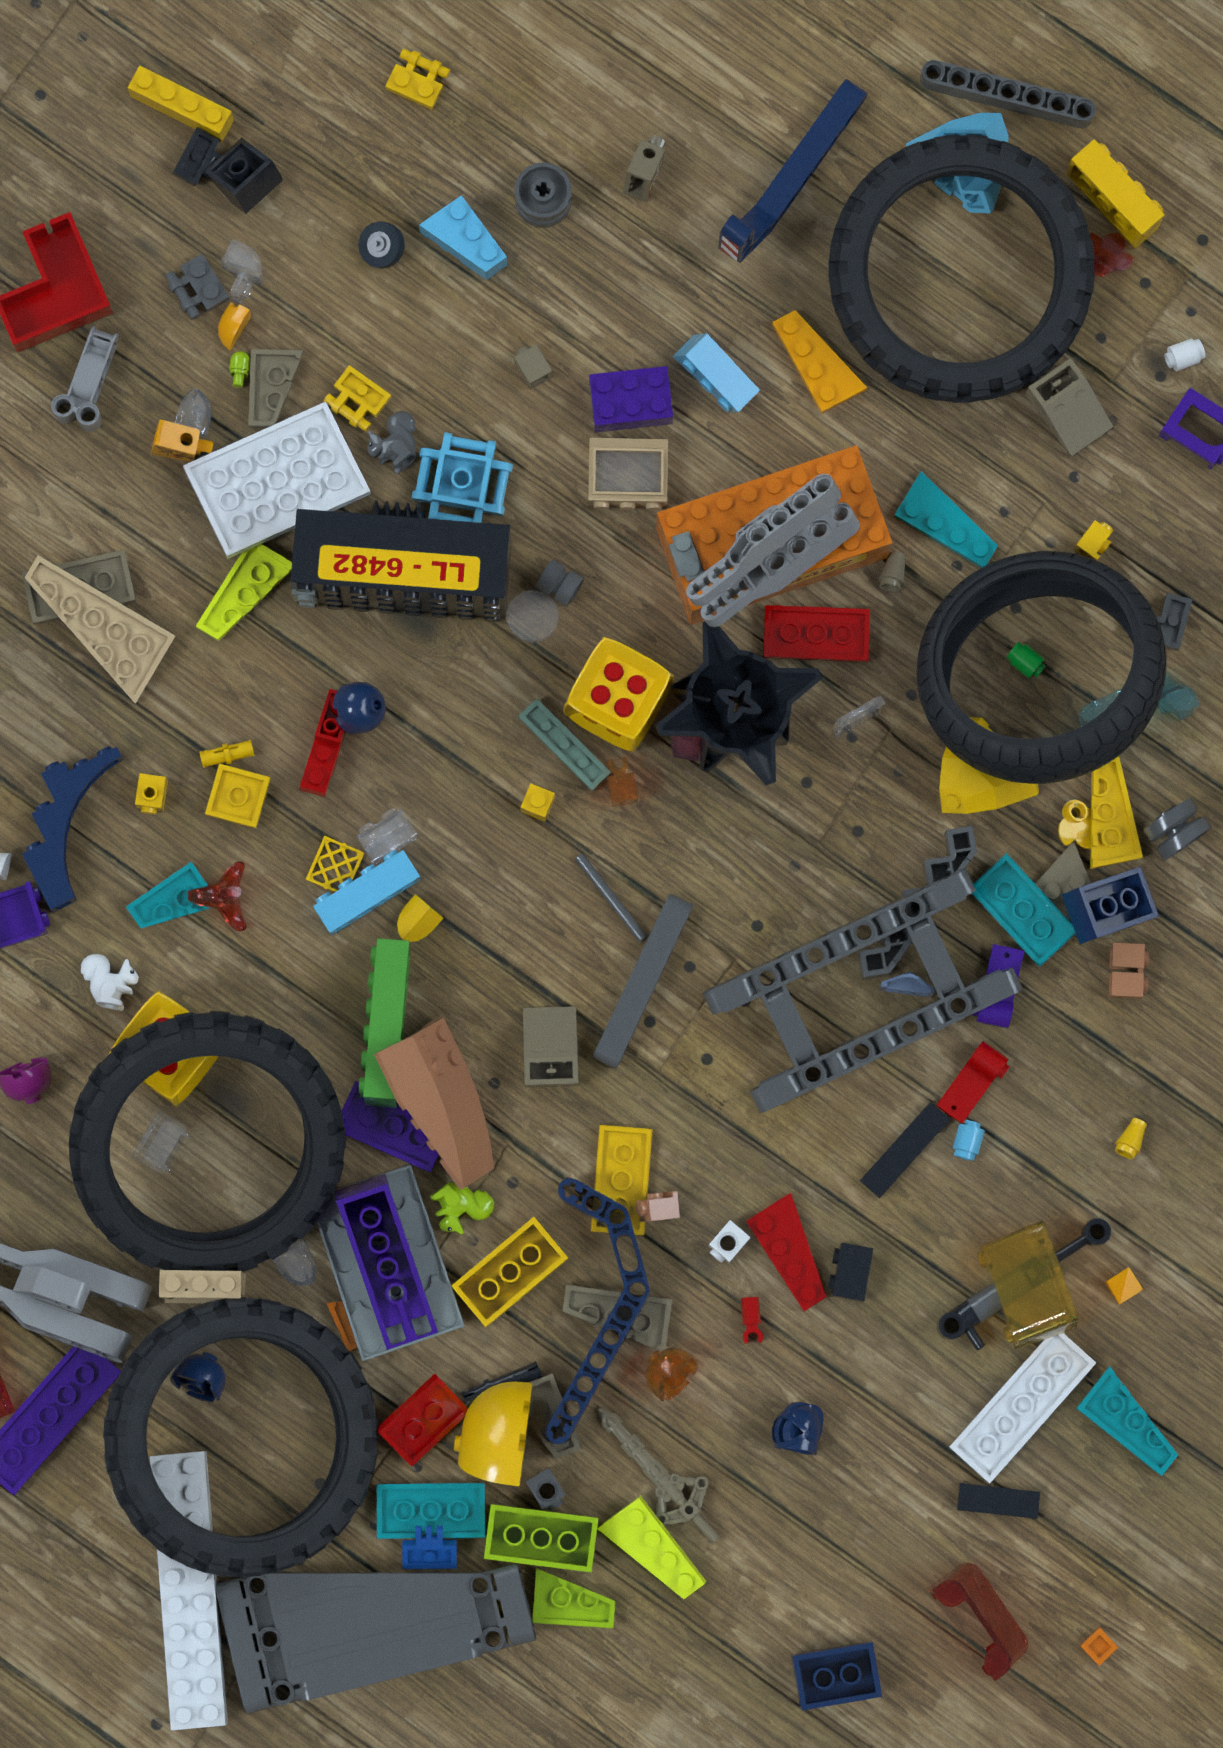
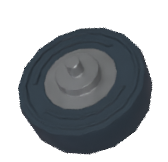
[358,221,405,269]

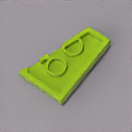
[533,1568,615,1628]

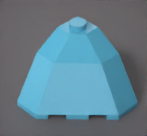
[906,113,1008,213]

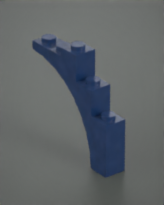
[22,746,124,913]

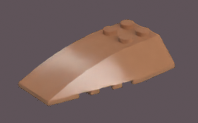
[374,1016,494,1190]

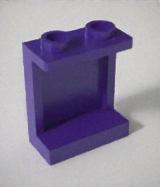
[0,881,50,949]

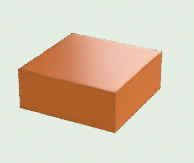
[1080,1627,1118,1666]

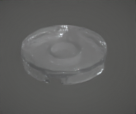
[506,590,559,643]

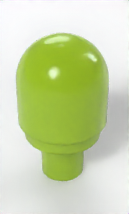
[229,351,251,388]

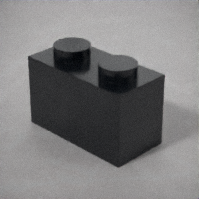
[827,1243,873,1302]

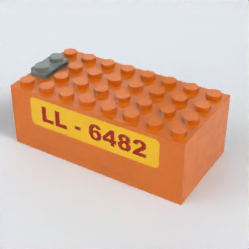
[656,445,892,625]

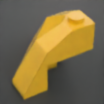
[939,717,1039,814]

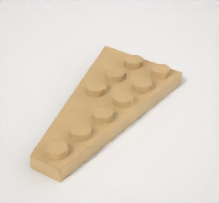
[25,555,175,704]

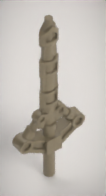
[597,1407,720,1544]

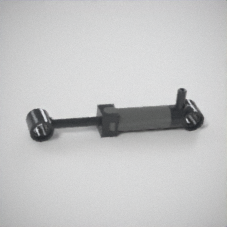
[937,1218,1111,1350]

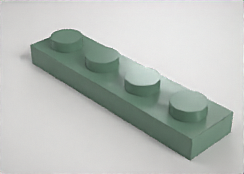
[518,698,611,792]

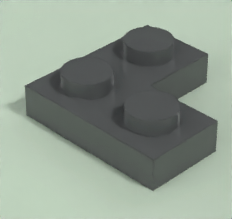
[1127,593,1192,651]

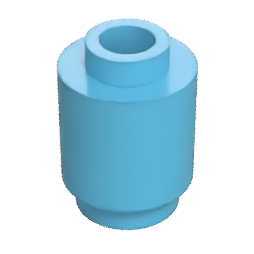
[953,1120,985,1161]

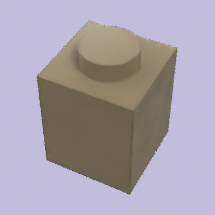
[514,344,552,390]

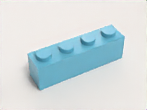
[313,850,421,936]

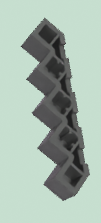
[857,826,977,980]

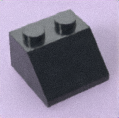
[204,137,283,214]

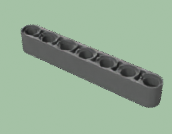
[920,60,1096,128]
[592,893,694,1069]

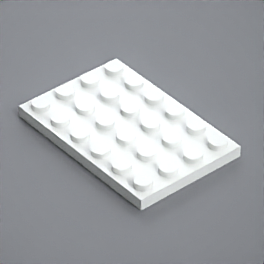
[183,402,371,559]

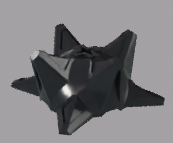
[656,621,822,786]

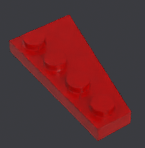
[746,1193,826,1312]

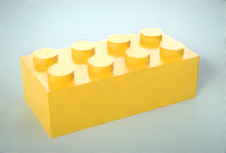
[1066,139,1165,249]
[451,1217,568,1328]

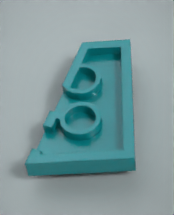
[126,862,221,928]

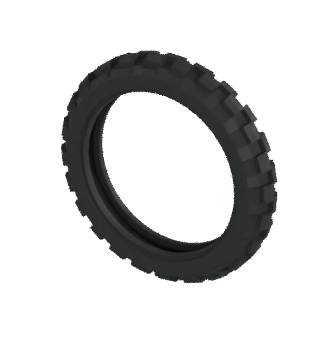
[828,134,1095,403]
[68,1011,346,1272]
[103,1297,379,1577]

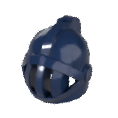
[771,1402,824,1455]

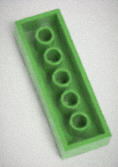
[359,938,411,1108]

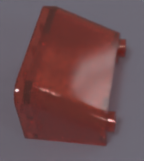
[927,1563,1028,1681]

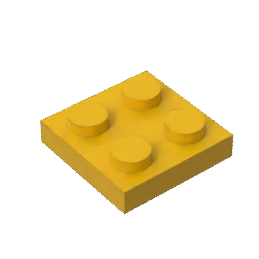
[205,763,271,829]

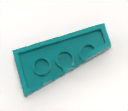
[894,471,998,568]

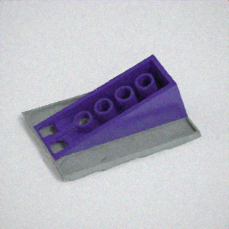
[316,1164,464,1361]

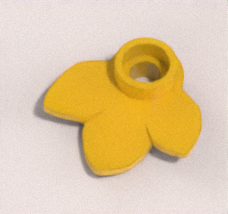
[1058,800,1091,850]

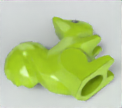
[430,1181,494,1235]

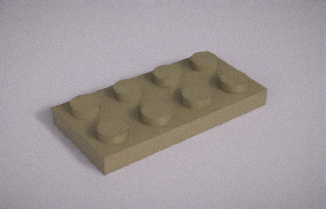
[22,550,137,625]

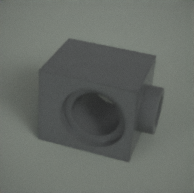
[526,1468,566,1511]

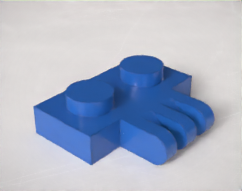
[402,1525,457,1569]

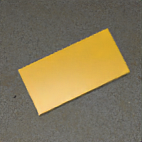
[591,1125,653,1236]

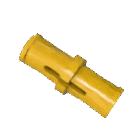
[199,740,255,768]

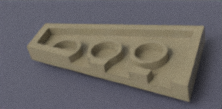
[562,1285,672,1353]

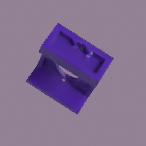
[1158,388,1223,470]

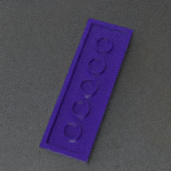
[0,1346,121,1495]

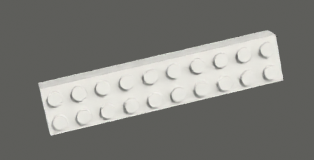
[150,1451,228,1730]

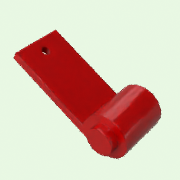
[936,1041,1010,1124]

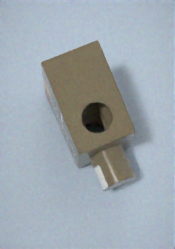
[623,135,665,202]

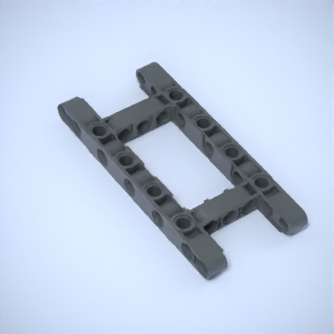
[702,868,1023,1113]

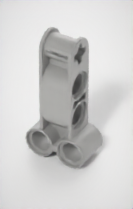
[51,326,119,432]

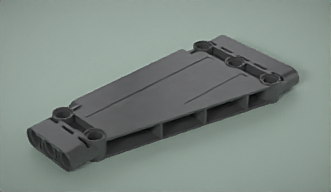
[216,1563,536,1714]

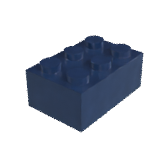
[1062,867,1159,944]
[791,1641,882,1711]

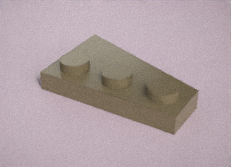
[528,1373,583,1459]

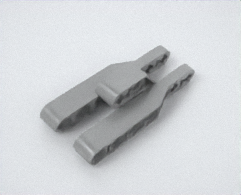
[686,474,860,627]
[0,1244,153,1363]

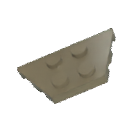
[1036,843,1113,939]

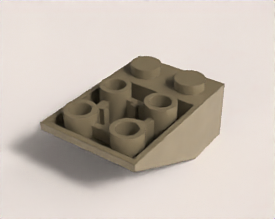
[1025,358,1113,457]
[523,1006,578,1088]

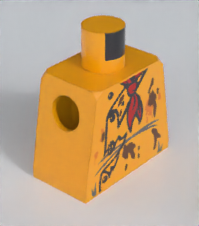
[151,419,213,462]

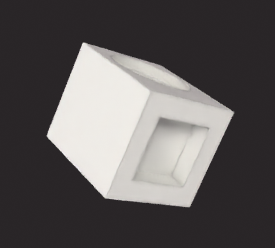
[709,1220,750,1263]

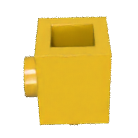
[135,773,168,815]

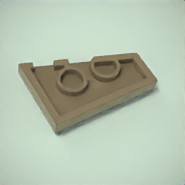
[248,349,304,428]

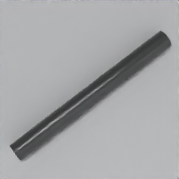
[575,853,647,943]

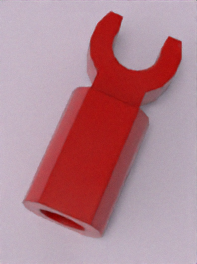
[741,1297,763,1344]

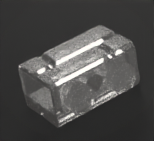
[356,808,419,865]

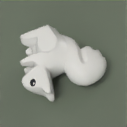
[81,954,139,1011]

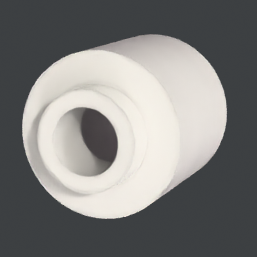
[1164,339,1205,372]

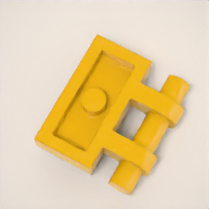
[385,48,451,110]
[323,365,392,432]

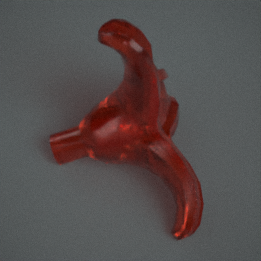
[188,861,247,931]

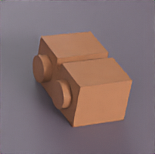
[1108,943,1149,1000]

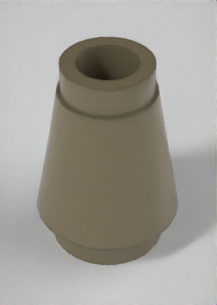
[878,551,906,592]

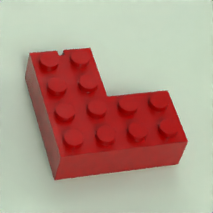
[0,212,113,353]

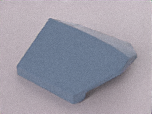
[879,971,935,998]

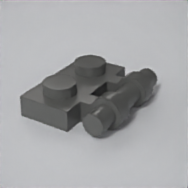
[165,253,230,320]

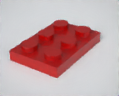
[377,1373,468,1467]

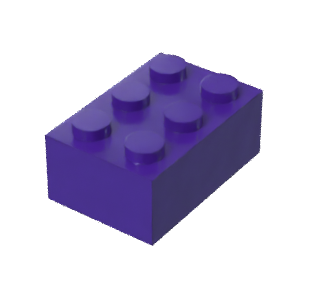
[589,366,673,433]

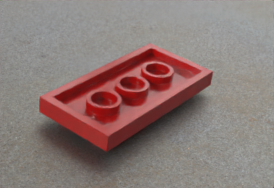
[763,605,870,663]

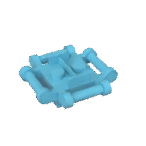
[411,432,513,523]

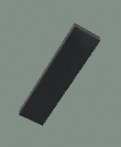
[860,1101,950,1199]

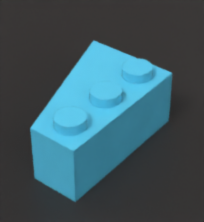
[419,195,507,280]
[672,333,760,412]

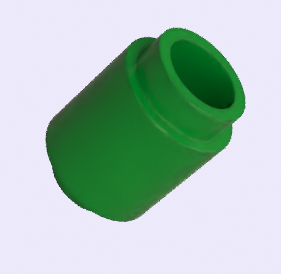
[1006,641,1046,679]

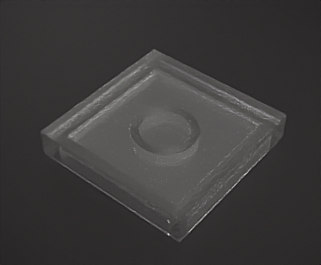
[832,696,886,738]

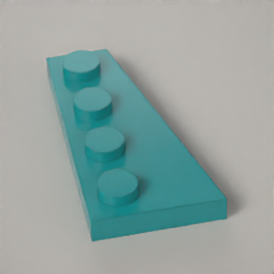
[1076,1366,1178,1476]

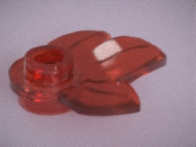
[1090,232,1133,277]

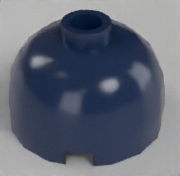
[333,682,386,734]
[170,1352,226,1402]

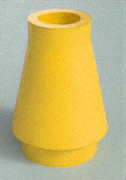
[1115,1118,1147,1159]

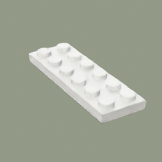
[949,1327,1096,1484]

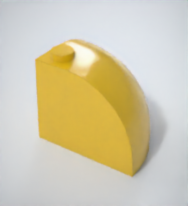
[454,1382,532,1486]

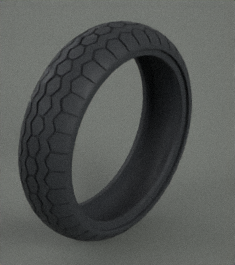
[916,551,1167,784]

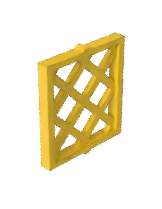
[306,836,365,892]

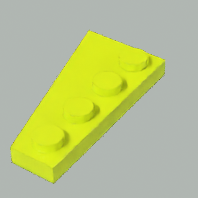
[196,544,292,641]
[597,1495,706,1599]

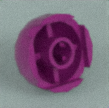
[0,1057,51,1104]

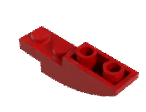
[299,689,346,797]

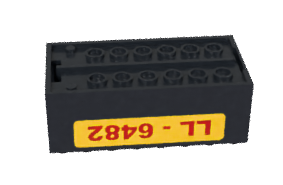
[290,509,512,622]

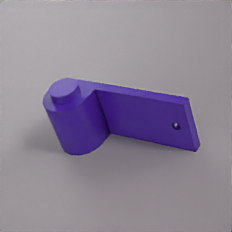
[972,944,1024,1029]

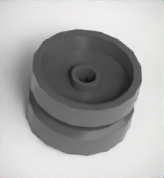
[515,163,571,228]
[1143,797,1212,861]

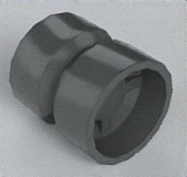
[536,559,584,607]

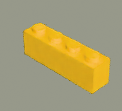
[127,65,234,143]

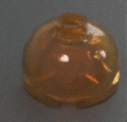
[645,1347,699,1401]

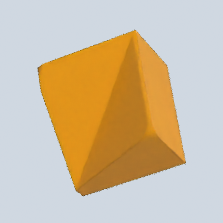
[1104,1267,1143,1305]

